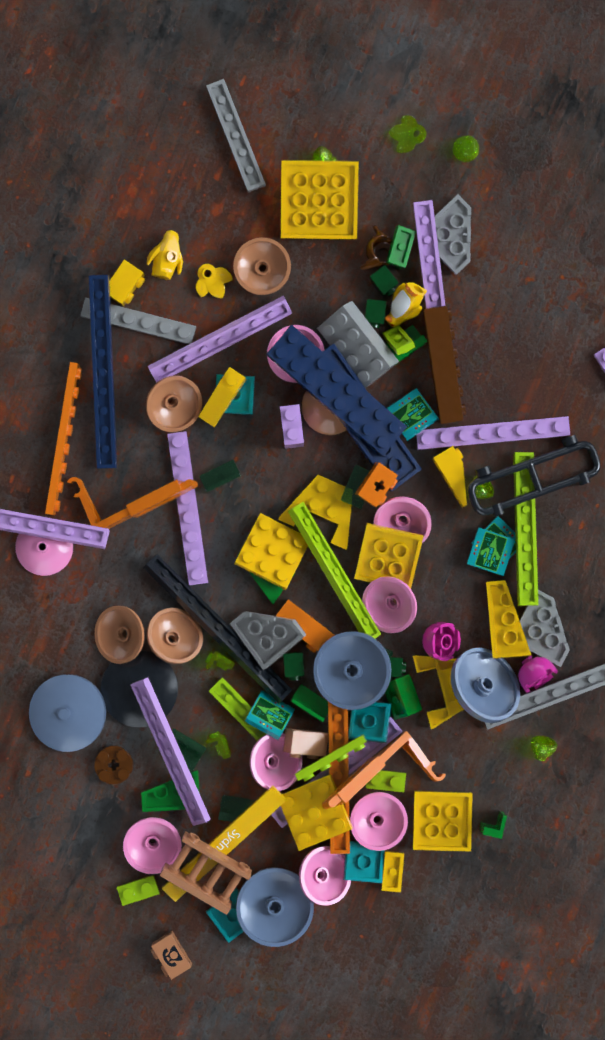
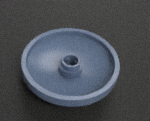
[314,631,392,710]
[451,648,520,723]
[29,674,106,752]
[236,867,314,947]

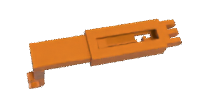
[67,477,198,529]
[322,731,446,809]

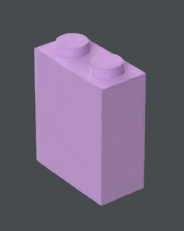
[280,404,304,449]

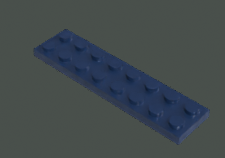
[266,325,407,456]
[322,344,421,492]

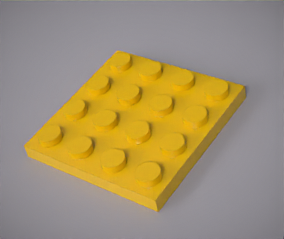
[281,160,359,239]

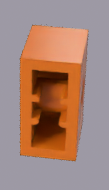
[355,462,398,507]

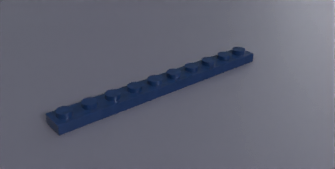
[89,275,117,468]

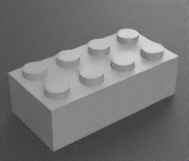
[317,301,399,388]

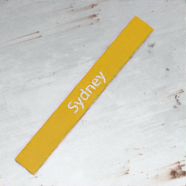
[162,785,286,902]

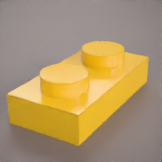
[381,851,404,892]

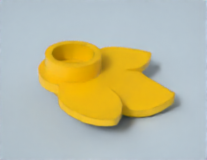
[196,264,233,298]

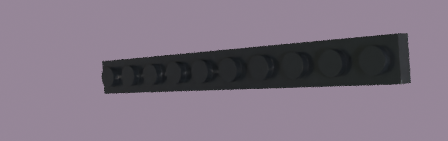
[143,554,292,704]

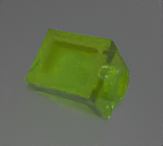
[205,651,236,671]
[205,731,231,759]

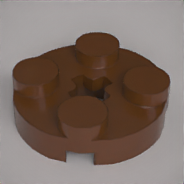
[94,745,134,785]

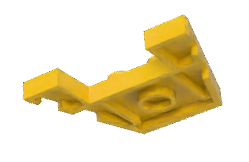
[278,475,353,550]
[413,655,464,729]

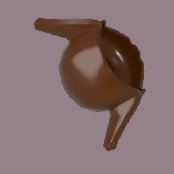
[360,225,392,270]

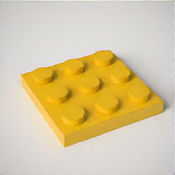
[234,513,308,590]
[354,523,423,589]
[281,774,353,851]
[413,791,472,851]

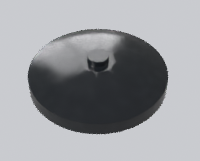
[101,650,178,728]

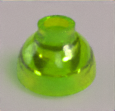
[453,135,479,162]
[312,146,336,161]
[472,476,494,499]
[531,736,558,761]

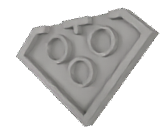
[416,194,471,275]
[519,590,570,667]
[230,611,306,670]

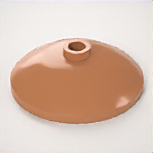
[233,238,291,295]
[146,375,202,432]
[302,391,346,435]
[95,606,144,664]
[147,608,203,664]

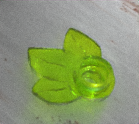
[389,115,427,153]

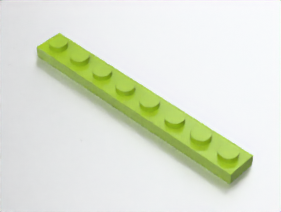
[513,452,539,606]
[288,502,381,638]

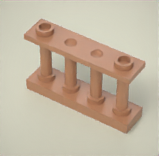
[160,831,252,915]

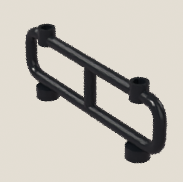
[467,435,601,517]

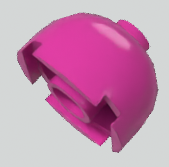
[422,622,461,661]
[518,656,558,693]

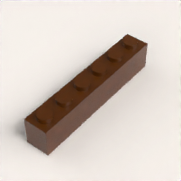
[422,306,466,424]

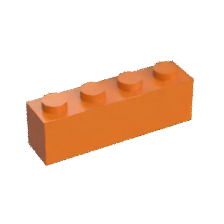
[276,599,335,653]

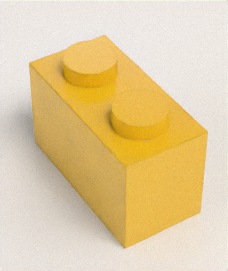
[109,259,145,307]

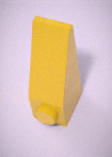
[198,367,246,428]
[432,446,467,507]

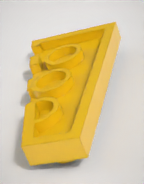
[486,580,532,659]

